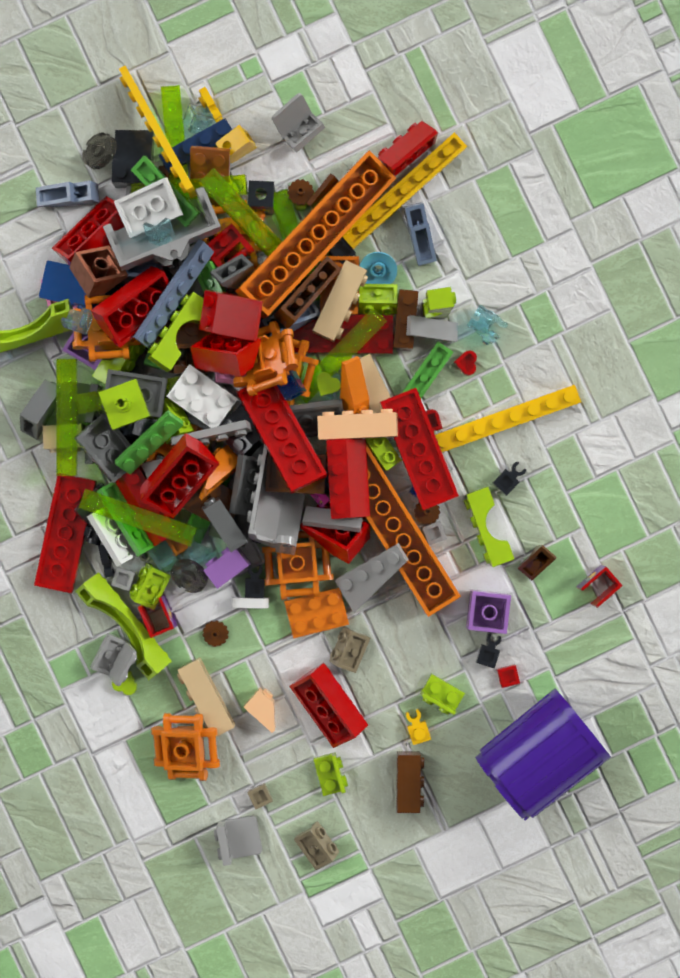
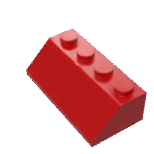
[52,196,125,266]
[90,266,170,348]
[140,433,219,518]
[326,438,370,519]
[115,466,180,546]
[289,663,368,748]

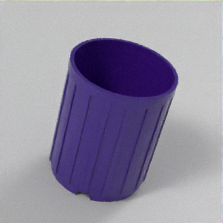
[475,688,611,821]

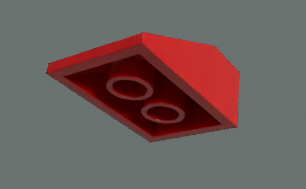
[199,290,263,341]
[300,503,371,564]

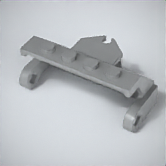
[103,187,221,271]
[247,444,312,555]

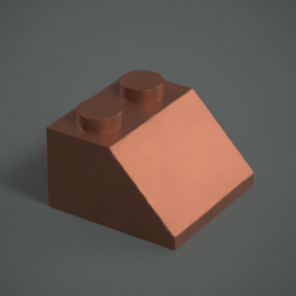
[69,245,128,298]

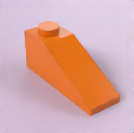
[340,356,370,414]
[199,445,238,500]

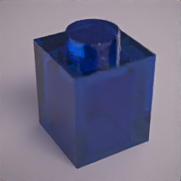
[277,370,307,401]

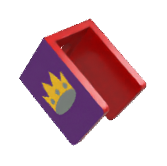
[576,565,623,608]
[138,595,177,638]

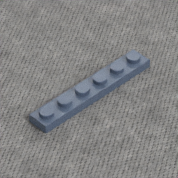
[133,239,214,349]

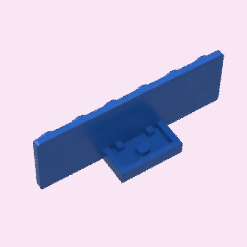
[39,260,126,309]

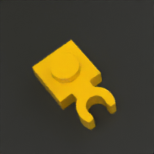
[198,87,223,123]
[406,708,431,745]

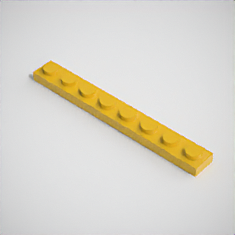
[119,65,197,199]
[342,132,467,250]
[435,385,581,452]

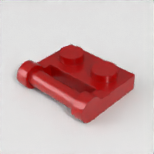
[207,223,255,267]

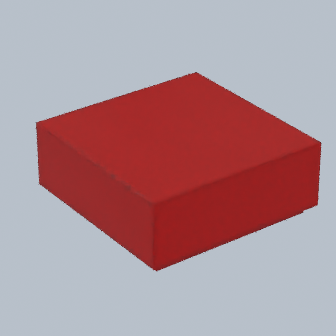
[497,664,520,688]

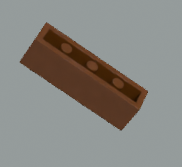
[274,256,341,329]

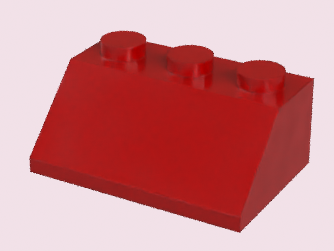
[378,121,438,177]
[190,333,261,377]

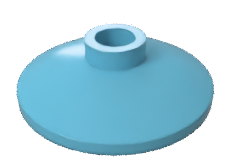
[360,252,397,284]

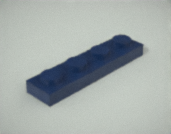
[159,118,232,174]

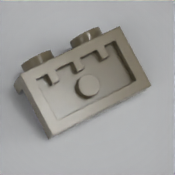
[329,626,370,673]
[294,821,339,870]

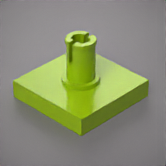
[98,379,151,430]

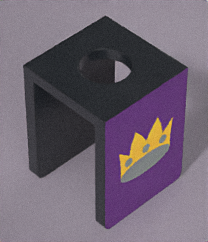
[248,180,275,215]

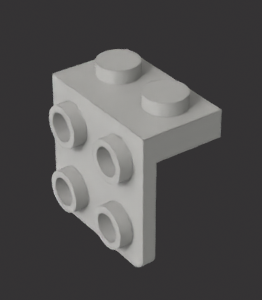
[271,93,325,153]
[90,633,137,686]
[214,815,262,866]

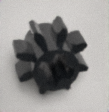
[83,525,102,546]

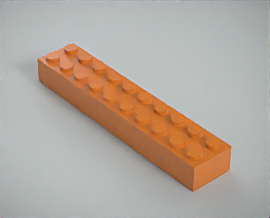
[235,150,396,319]
[326,445,461,617]

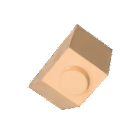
[244,688,276,733]

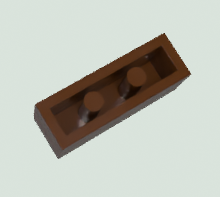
[393,289,419,351]
[396,751,424,813]

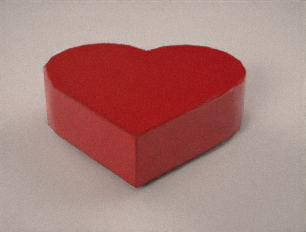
[453,350,477,376]
[426,409,443,431]

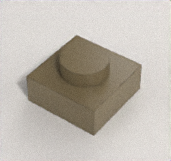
[247,783,273,810]

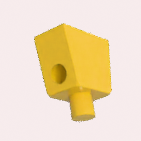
[216,124,257,164]

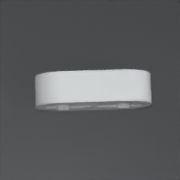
[232,597,269,608]

